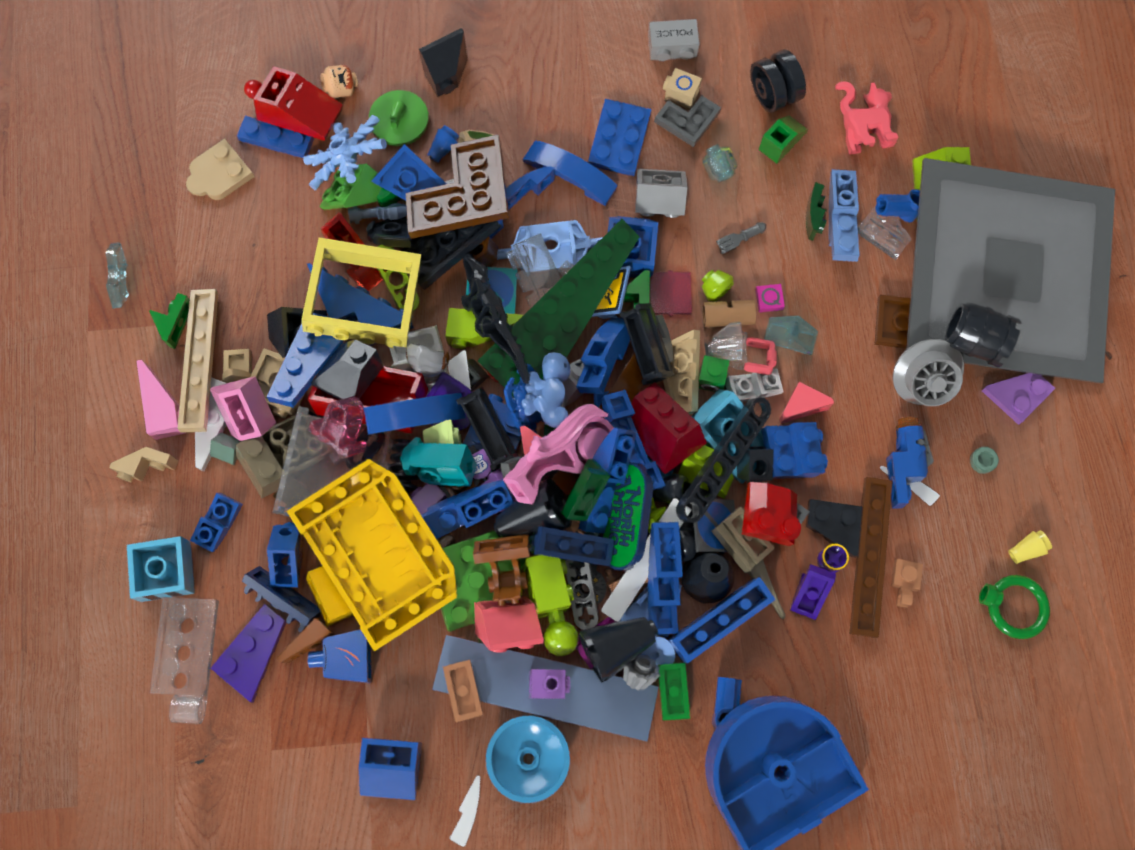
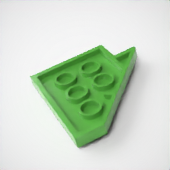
[441,530,533,644]

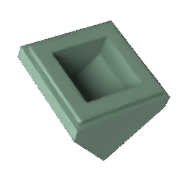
[210,433,242,465]

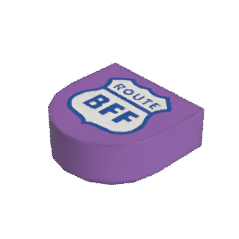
[472,449,492,480]

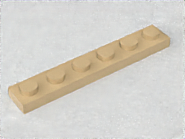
[177,289,218,433]

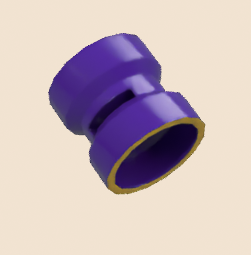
[817,544,849,573]

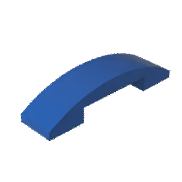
[523,141,618,206]
[489,166,555,239]
[601,390,665,490]
[364,393,466,434]

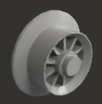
[893,339,964,406]

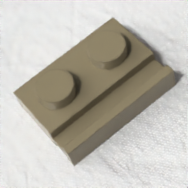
[712,507,774,573]

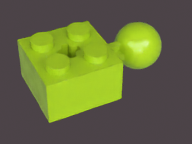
[523,555,579,656]

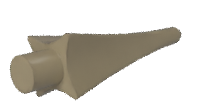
[747,559,786,619]

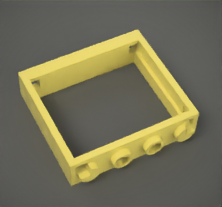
[301,238,421,348]

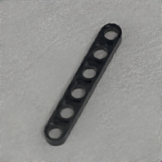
[676,397,771,523]

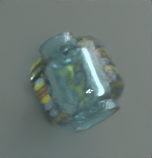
[702,144,738,183]

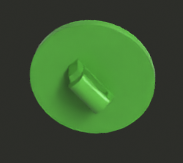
[369,90,429,146]

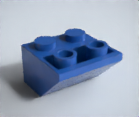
[359,738,422,800]

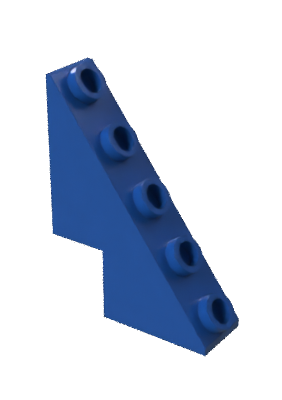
[307,263,414,346]

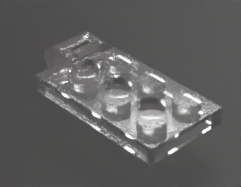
[150,597,219,724]

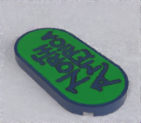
[601,462,653,570]

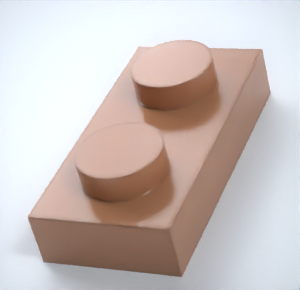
[443,660,483,723]

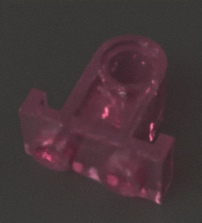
[308,397,367,458]

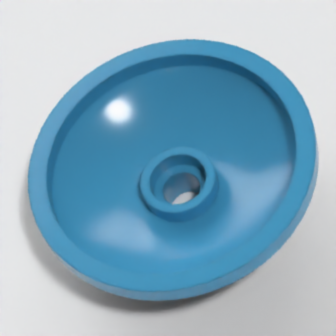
[486,716,570,803]

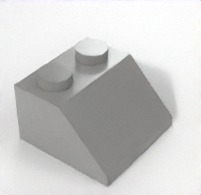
[635,169,687,218]

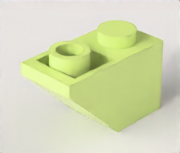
[423,420,462,444]

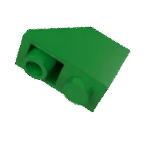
[759,115,808,164]

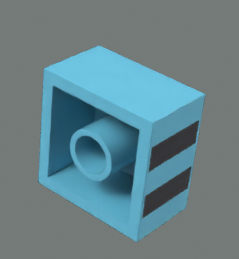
[127,536,195,602]

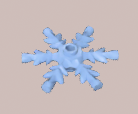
[303,115,387,190]

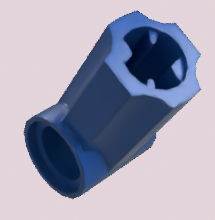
[875,189,920,222]
[712,677,742,729]

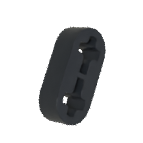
[345,427,385,470]

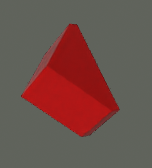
[320,213,365,267]

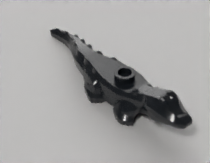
[461,253,530,384]

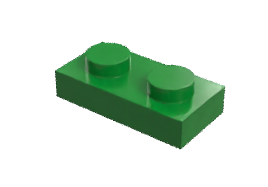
[657,663,690,721]

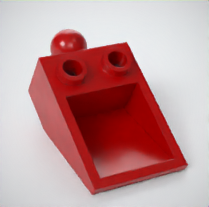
[244,66,343,141]

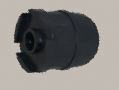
[945,302,1021,367]

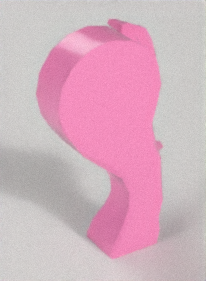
[503,404,614,504]

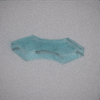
[105,242,128,308]

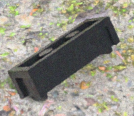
[620,303,675,385]
[456,387,518,470]

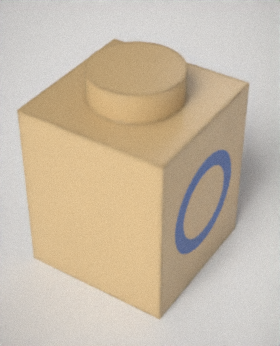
[663,68,702,110]

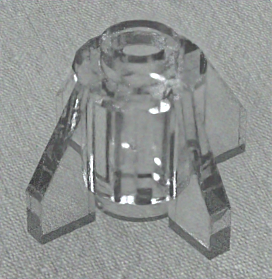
[708,322,748,370]

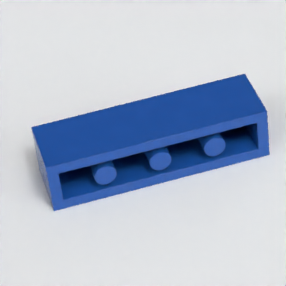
[667,577,776,663]

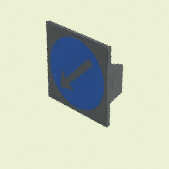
[692,499,735,552]

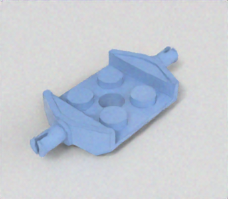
[497,220,603,277]

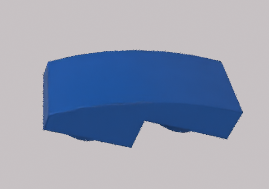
[190,493,243,552]

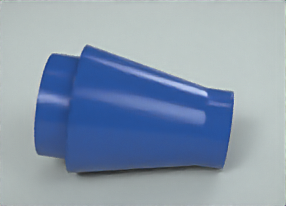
[427,125,459,163]

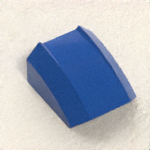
[607,216,658,278]

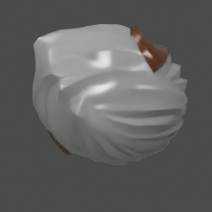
[406,343,450,377]

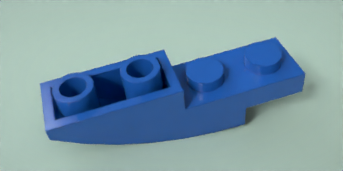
[576,317,630,394]
[578,427,637,533]
[421,479,514,539]

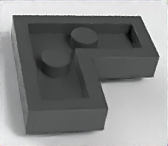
[654,95,721,147]

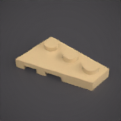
[663,330,700,415]

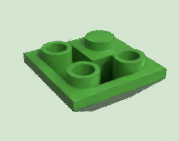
[319,164,382,209]

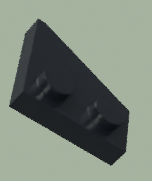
[806,499,862,558]

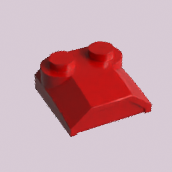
[742,482,801,546]

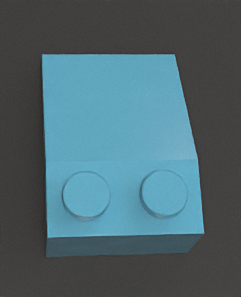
[692,389,764,484]

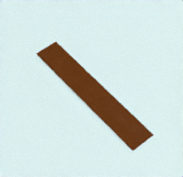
[552,353,643,496]

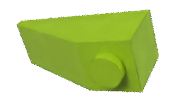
[445,308,523,349]

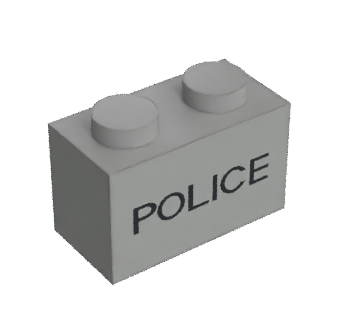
[648,19,699,61]

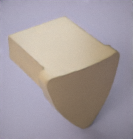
[222,349,252,383]

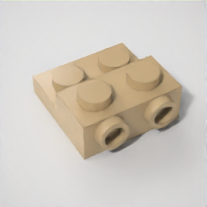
[251,348,304,419]

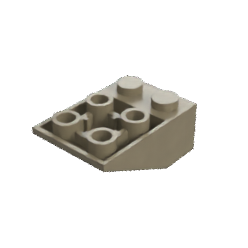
[236,410,333,498]

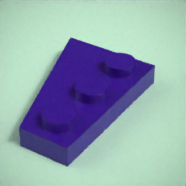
[210,604,286,703]

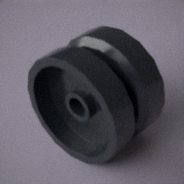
[750,49,806,113]

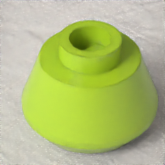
[702,270,734,302]

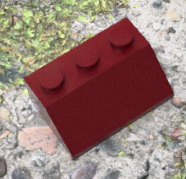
[631,382,707,474]

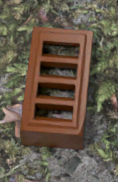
[277,618,335,664]

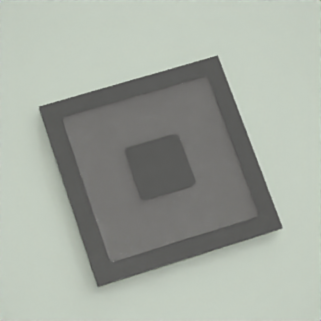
[906,158,1115,384]

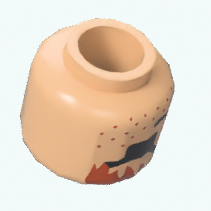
[320,65,357,98]

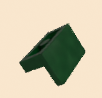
[561,459,610,521]

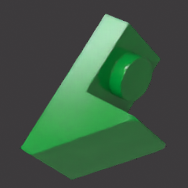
[623,270,650,309]
[149,293,190,349]

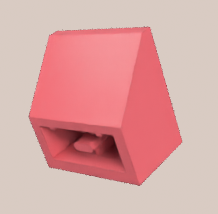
[474,596,543,653]

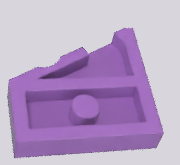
[982,373,1055,425]

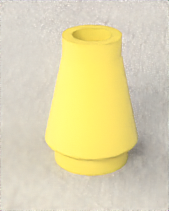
[1008,530,1052,564]

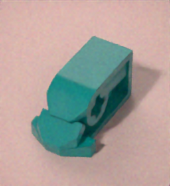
[400,437,477,486]

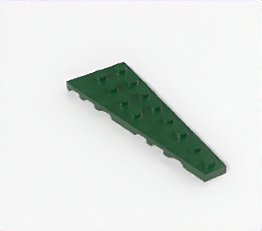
[477,219,640,397]

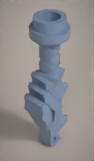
[348,203,407,224]

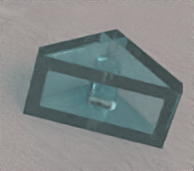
[763,315,818,355]

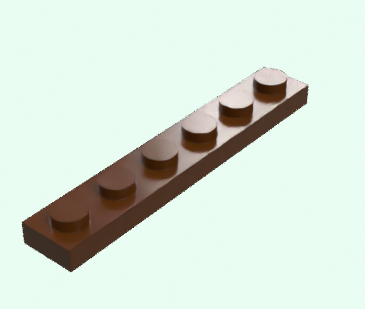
[849,477,892,638]

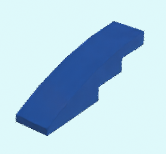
[648,522,683,635]

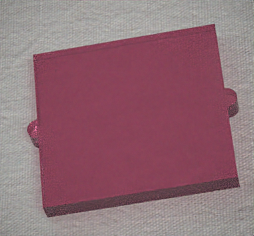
[650,270,692,317]

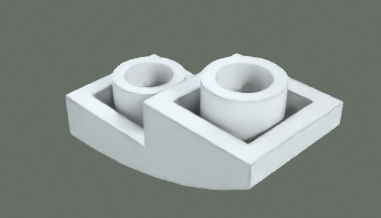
[725,368,784,402]

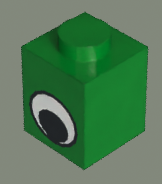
[699,355,730,392]

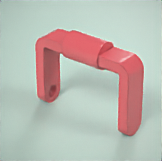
[744,337,777,375]

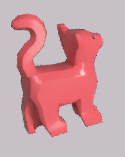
[835,81,898,155]

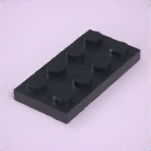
[401,221,501,290]

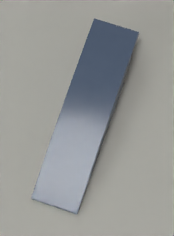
[432,635,659,742]

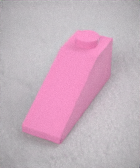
[137,360,186,440]

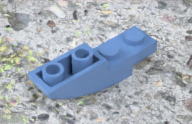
[829,170,860,262]

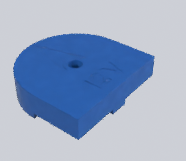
[705,696,869,850]

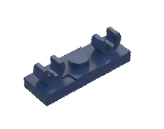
[533,527,614,566]
[242,566,321,632]

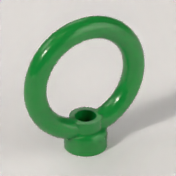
[979,575,1050,639]

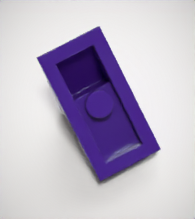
[790,564,836,620]

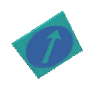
[466,267,518,314]

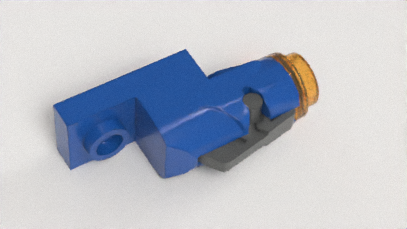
[886,417,934,509]

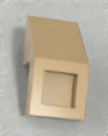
[109,447,178,482]

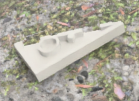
[195,377,226,472]

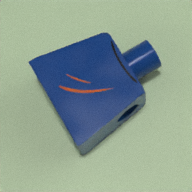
[308,629,372,683]

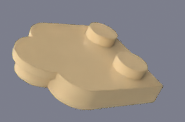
[186,139,254,200]

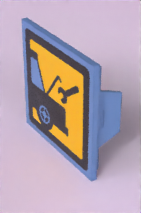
[591,266,631,319]

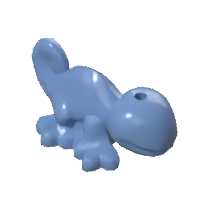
[521,352,571,428]

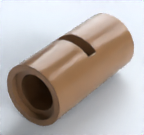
[702,300,756,327]

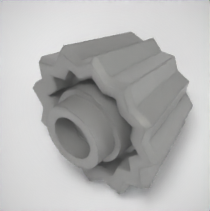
[623,654,660,691]

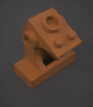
[473,535,530,605]

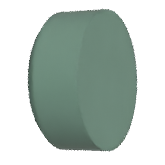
[970,447,999,474]

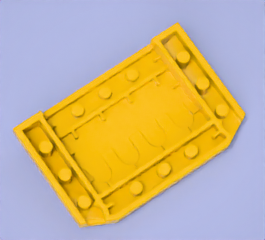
[287,459,457,651]

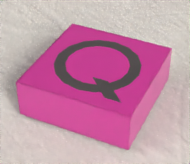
[755,284,785,313]

